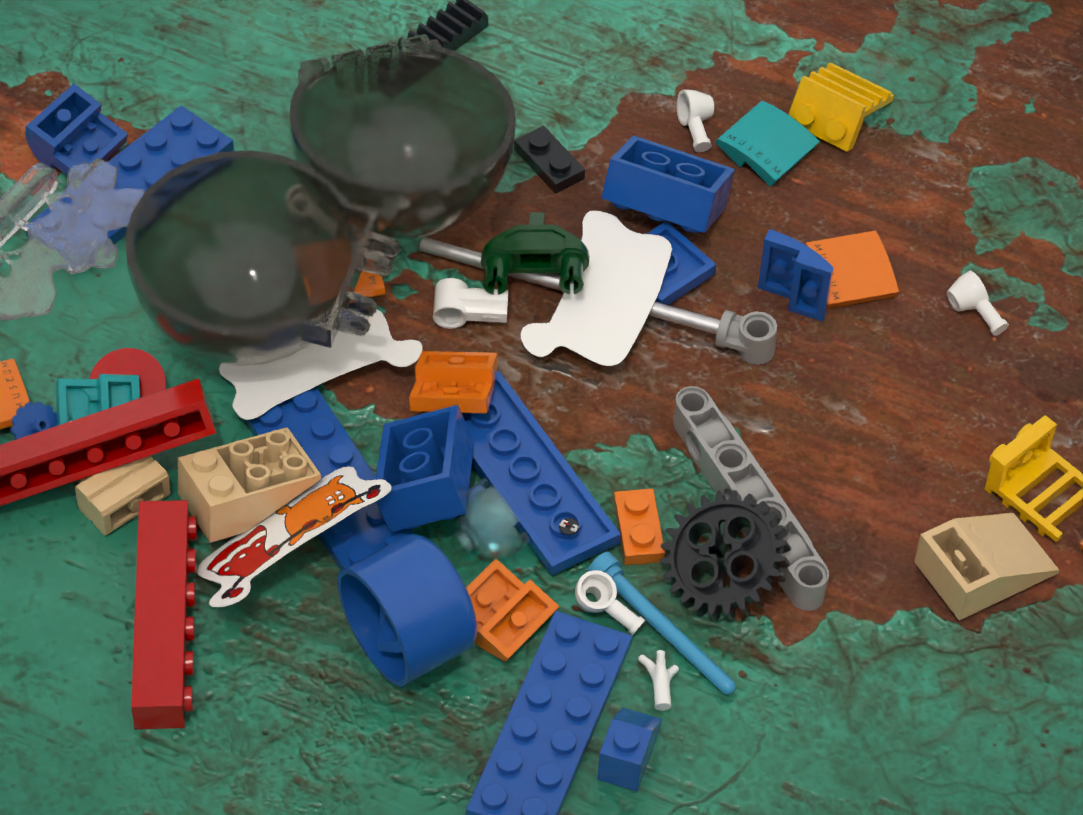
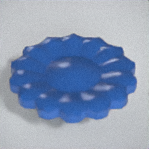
[11,401,57,440]

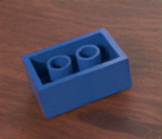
[601,135,735,233]
[375,405,474,533]

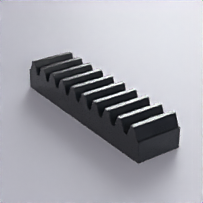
[366,0,488,98]

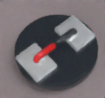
[559,518,579,535]

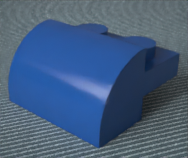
[25,83,128,184]

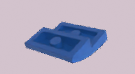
[758,229,834,322]

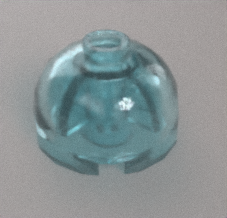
[454,478,530,560]

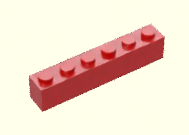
[0,378,216,506]
[131,500,197,730]

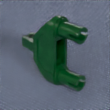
[481,212,590,295]

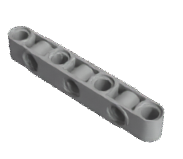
[673,386,829,611]

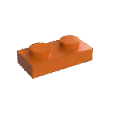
[613,489,665,565]

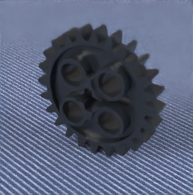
[660,490,791,620]

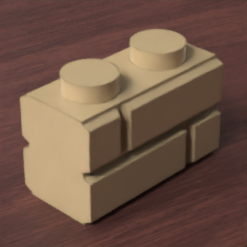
[75,456,171,536]

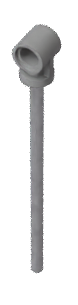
[419,237,777,365]

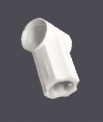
[433,278,508,329]

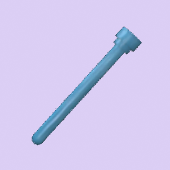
[587,552,736,695]

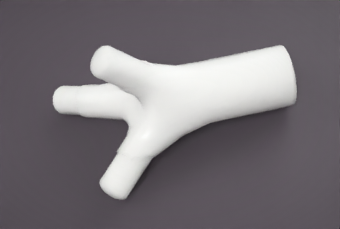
[638,650,679,711]

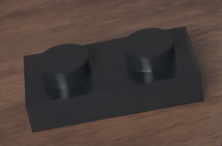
[514,125,585,194]

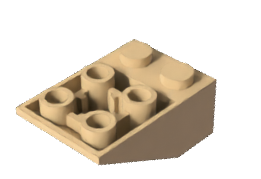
[178,427,321,543]
[914,513,1059,621]

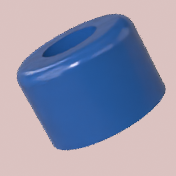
[337,534,477,687]

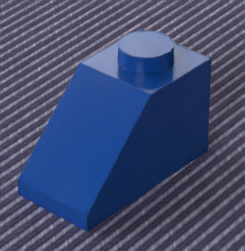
[597,707,662,792]

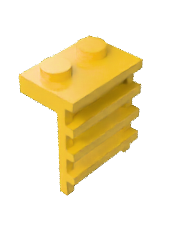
[788,63,895,152]
[985,415,1083,542]

